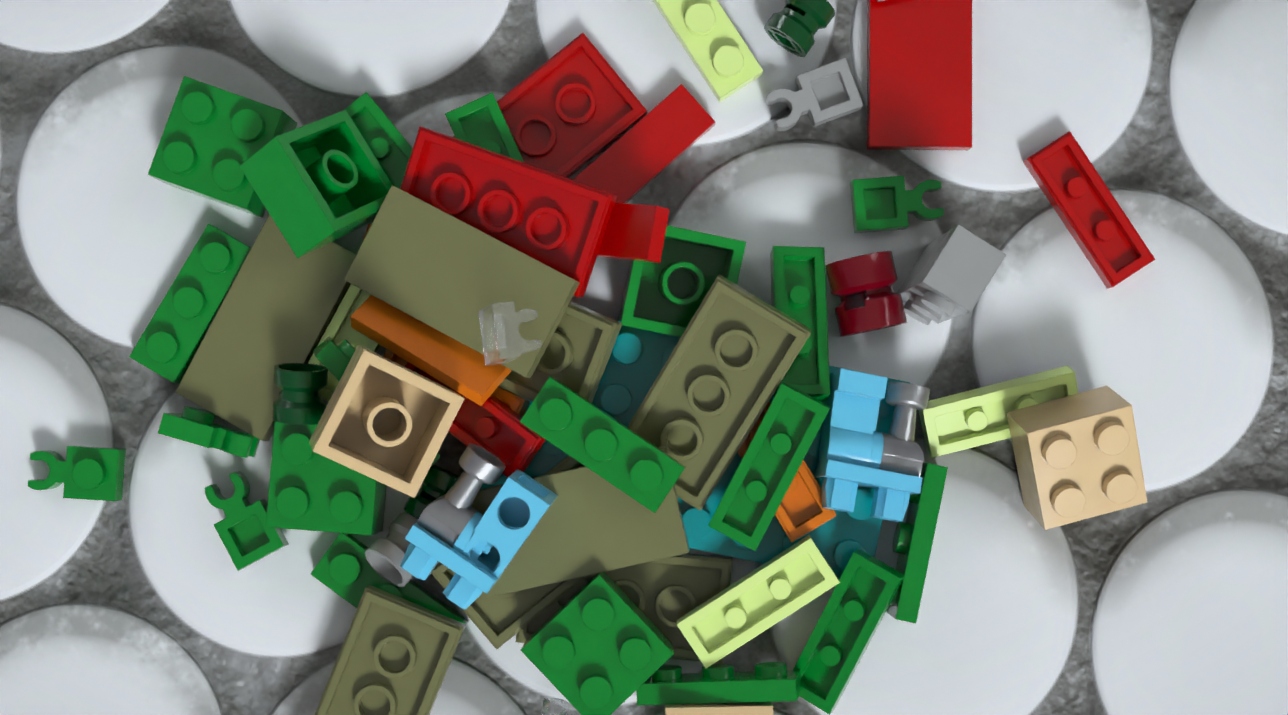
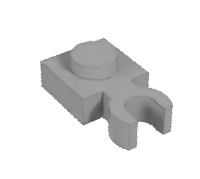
[765,58,863,131]

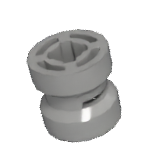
[365,512,418,587]

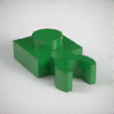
[850,175,944,233]
[158,406,260,458]
[28,446,126,501]
[205,471,289,571]

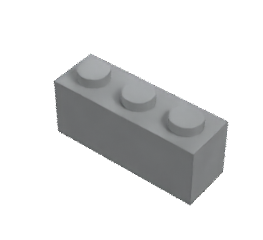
[897,225,1006,325]

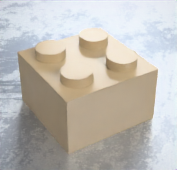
[309,345,465,498]
[1006,386,1148,530]

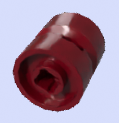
[825,251,907,337]

